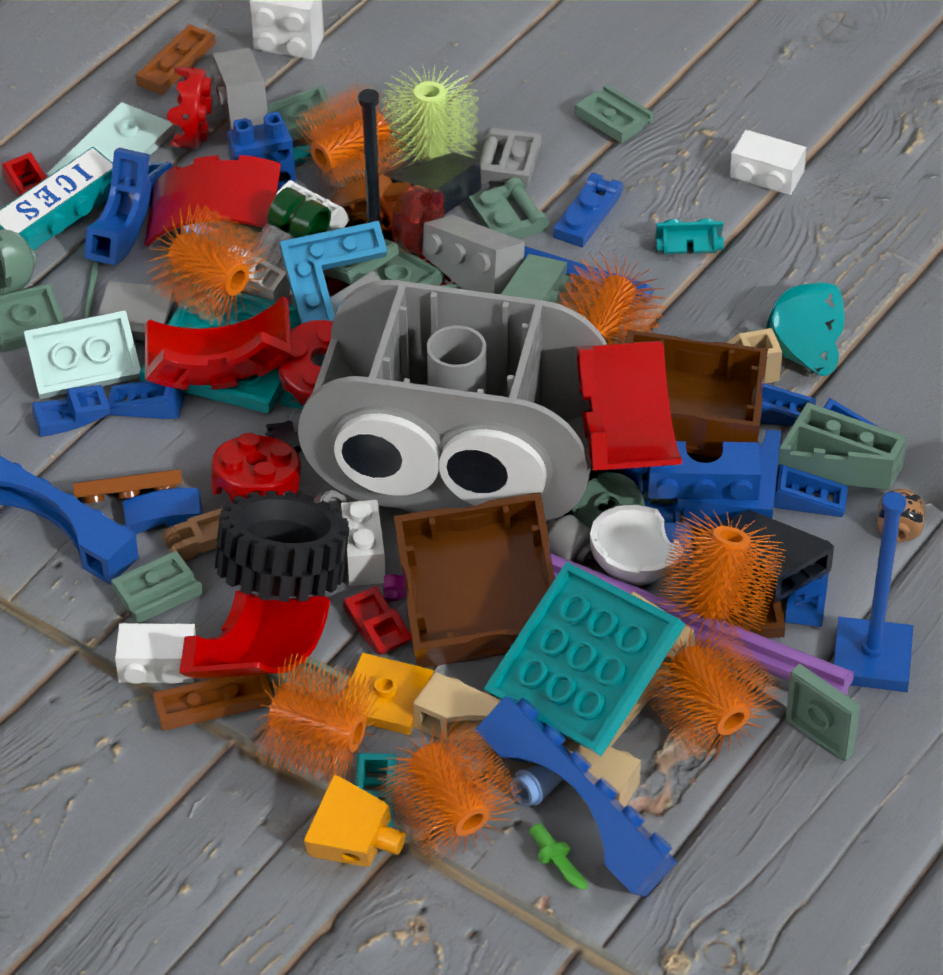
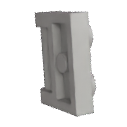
[480,128,541,186]

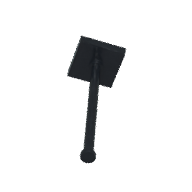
[358,89,421,255]

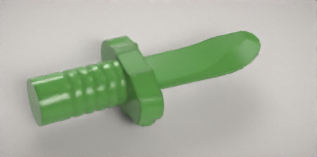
[529,823,588,890]

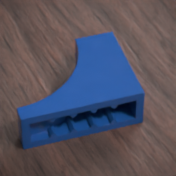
[677,430,781,529]

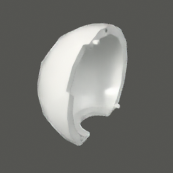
[590,505,683,585]

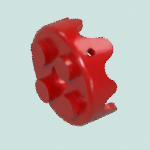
[167,66,213,149]
[278,319,333,406]
[211,433,301,503]

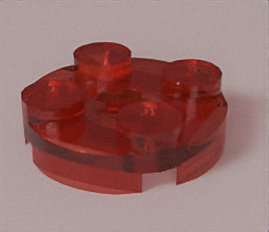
[391,185,444,254]

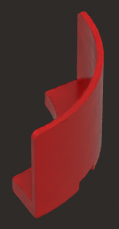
[144,155,281,247]
[145,296,291,390]
[576,341,682,471]
[179,590,330,679]

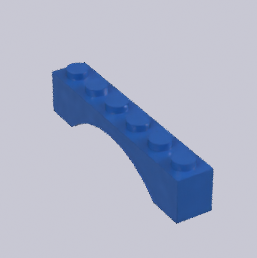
[0,456,139,585]
[475,695,678,897]

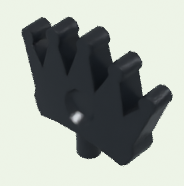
[265,421,302,452]

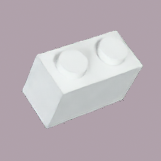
[730,130,807,195]
[341,500,385,586]
[115,623,196,684]

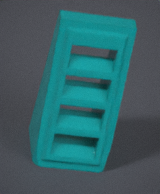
[355,753,398,828]

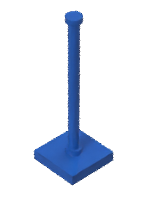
[834,492,914,692]

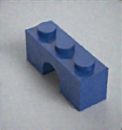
[648,441,761,500]

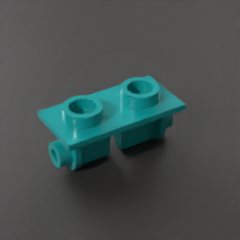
[655,218,724,255]

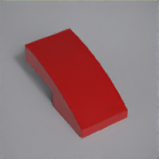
[343,586,412,656]

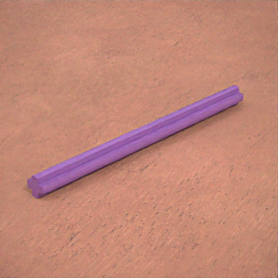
[551,553,854,695]

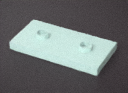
[46,102,175,177]

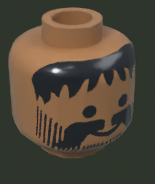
[876,488,926,543]

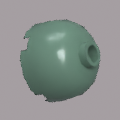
[0,230,37,295]

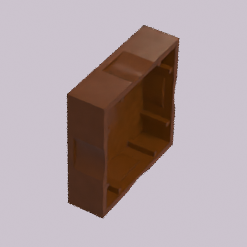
[626,330,768,458]
[394,492,556,668]

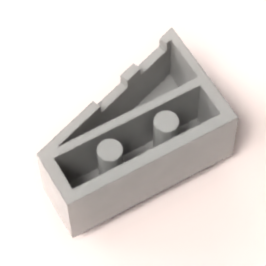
[209,48,268,131]
[422,215,525,295]

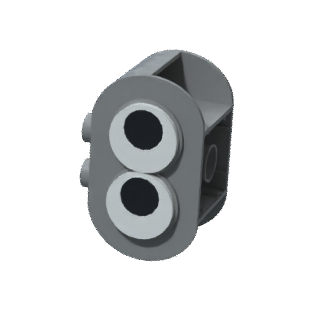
[298,280,607,522]

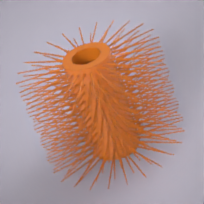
[293,82,408,196]
[147,203,270,325]
[558,252,667,344]
[657,510,786,638]
[643,620,781,761]
[254,653,380,786]
[377,717,522,861]

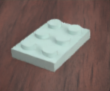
[24,310,141,399]

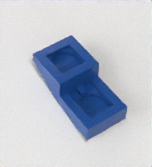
[32,385,110,437]
[123,488,203,534]
[785,572,829,627]

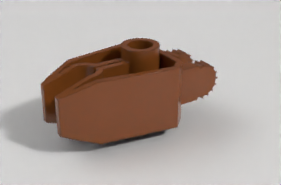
[330,174,421,231]

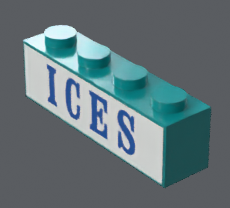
[0,147,113,251]

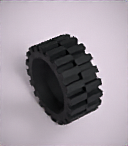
[214,491,350,602]

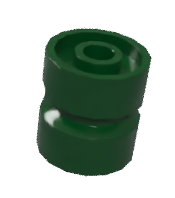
[267,187,331,239]

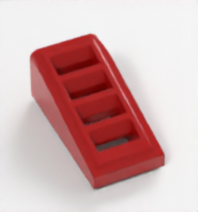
[2,152,47,197]

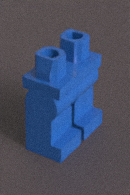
[227,112,297,191]

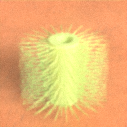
[381,64,478,166]

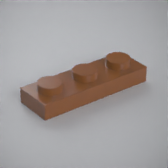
[135,24,216,95]
[73,469,183,504]
[152,675,273,731]

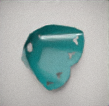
[766,282,845,376]

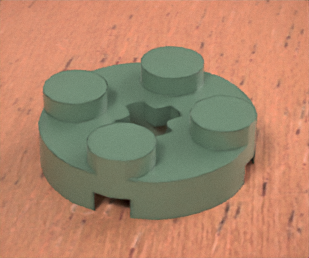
[572,472,645,528]

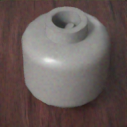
[547,514,594,566]

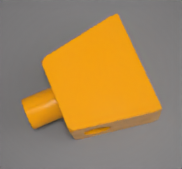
[304,775,406,867]

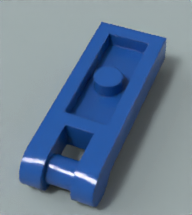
[553,172,623,248]

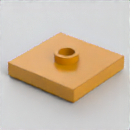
[339,652,434,735]

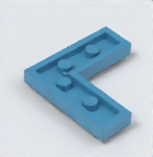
[279,221,387,324]

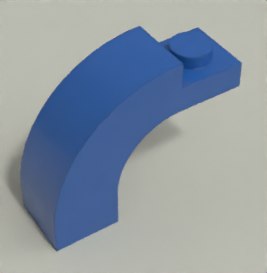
[84,148,152,265]

